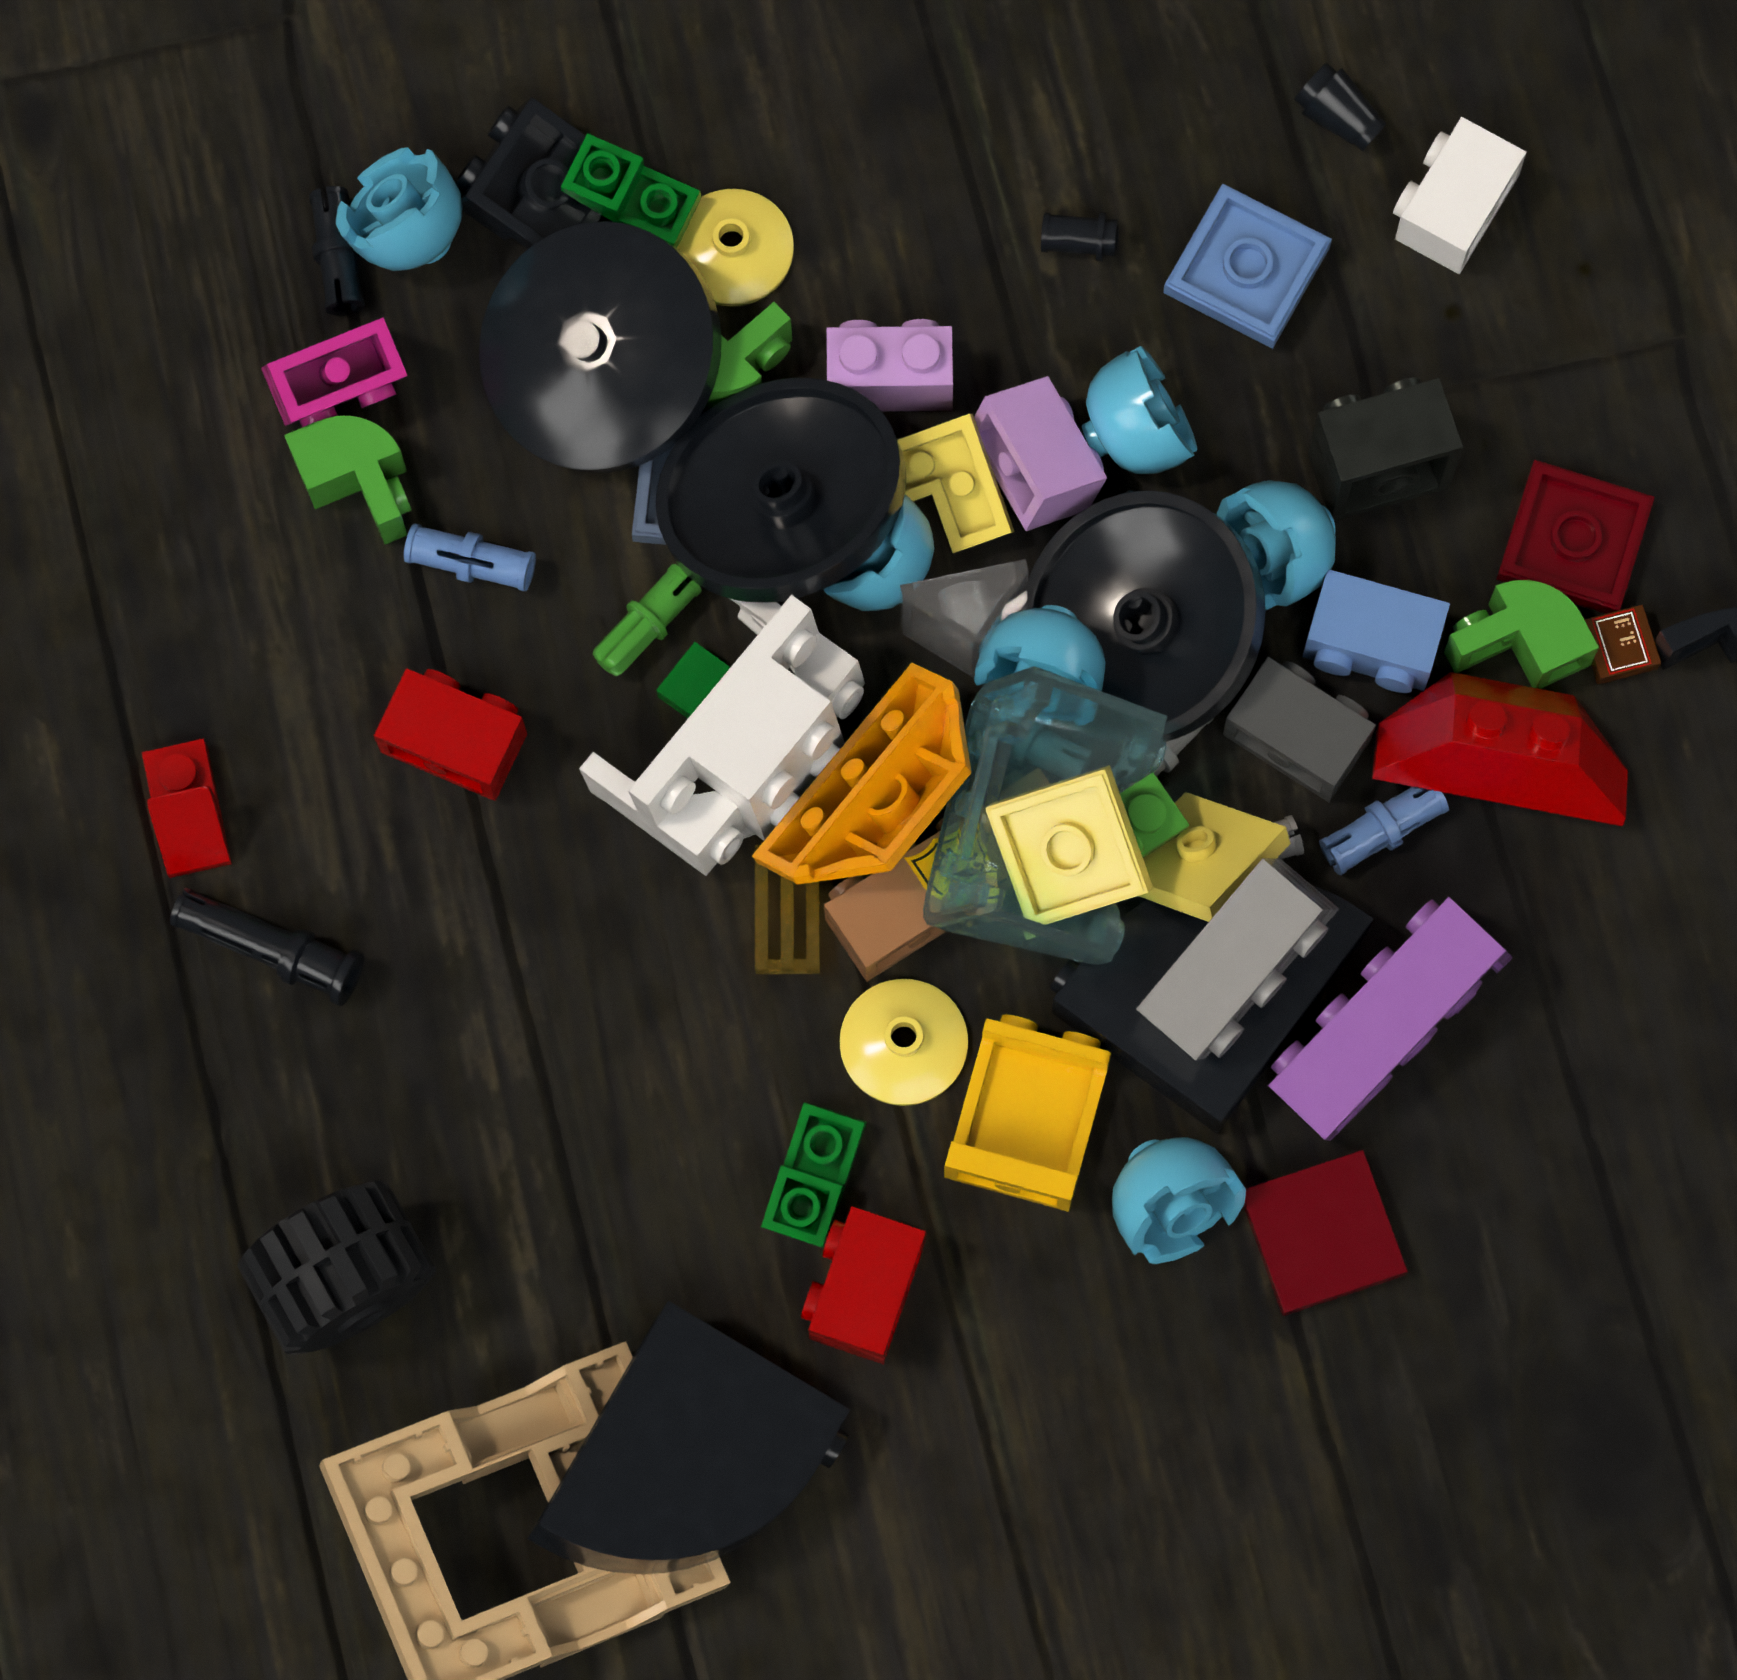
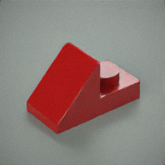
[142,738,232,878]

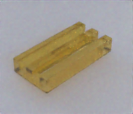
[755,845,820,974]

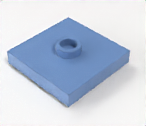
[1163,183,1332,349]

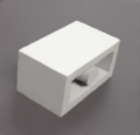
[1393,117,1526,275]

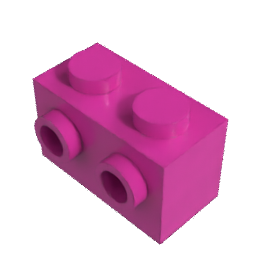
[261,317,408,427]

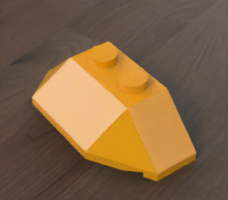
[752,663,972,885]

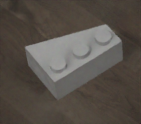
[1136,858,1339,1061]

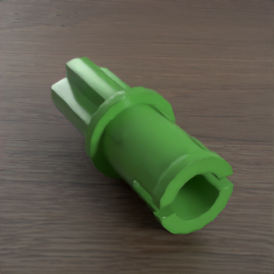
[593,564,702,677]

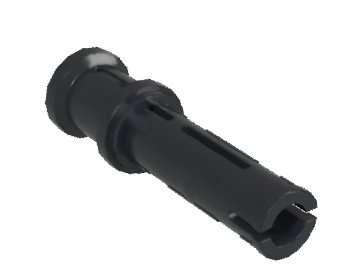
[170,887,364,1006]

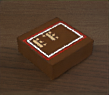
[1584,604,1661,685]

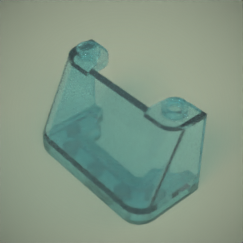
[923,666,1167,965]

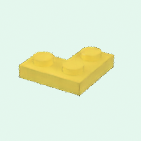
[898,414,1015,553]

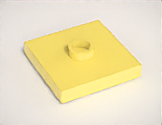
[985,765,1153,930]
[1139,792,1291,922]

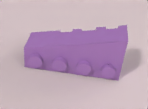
[1268,897,1513,1141]

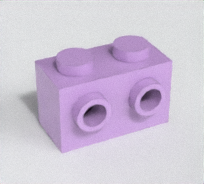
[827,319,953,412]
[974,376,1107,531]

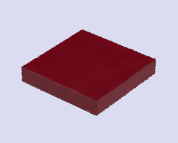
[1496,460,1655,614]
[1243,1150,1408,1316]

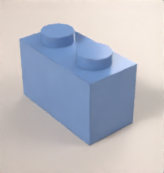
[1303,570,1450,693]

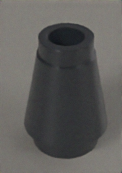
[1294,62,1387,152]

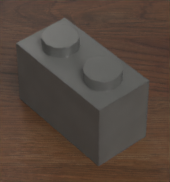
[1223,657,1376,803]

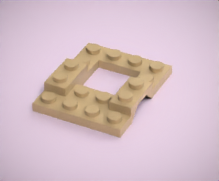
[319,1341,731,1680]

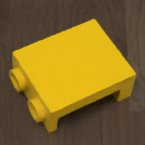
[944,1014,1111,1212]

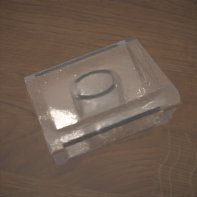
[900,559,1029,678]

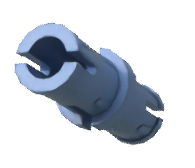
[404,523,536,592]
[1319,786,1449,875]

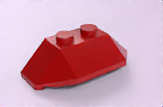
[1372,672,1628,827]

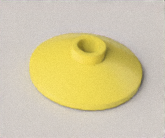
[677,189,794,307]
[840,979,968,1106]

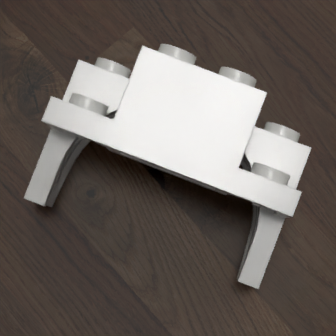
[579,595,865,876]

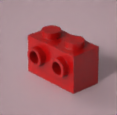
[374,668,527,801]
[801,1206,926,1365]

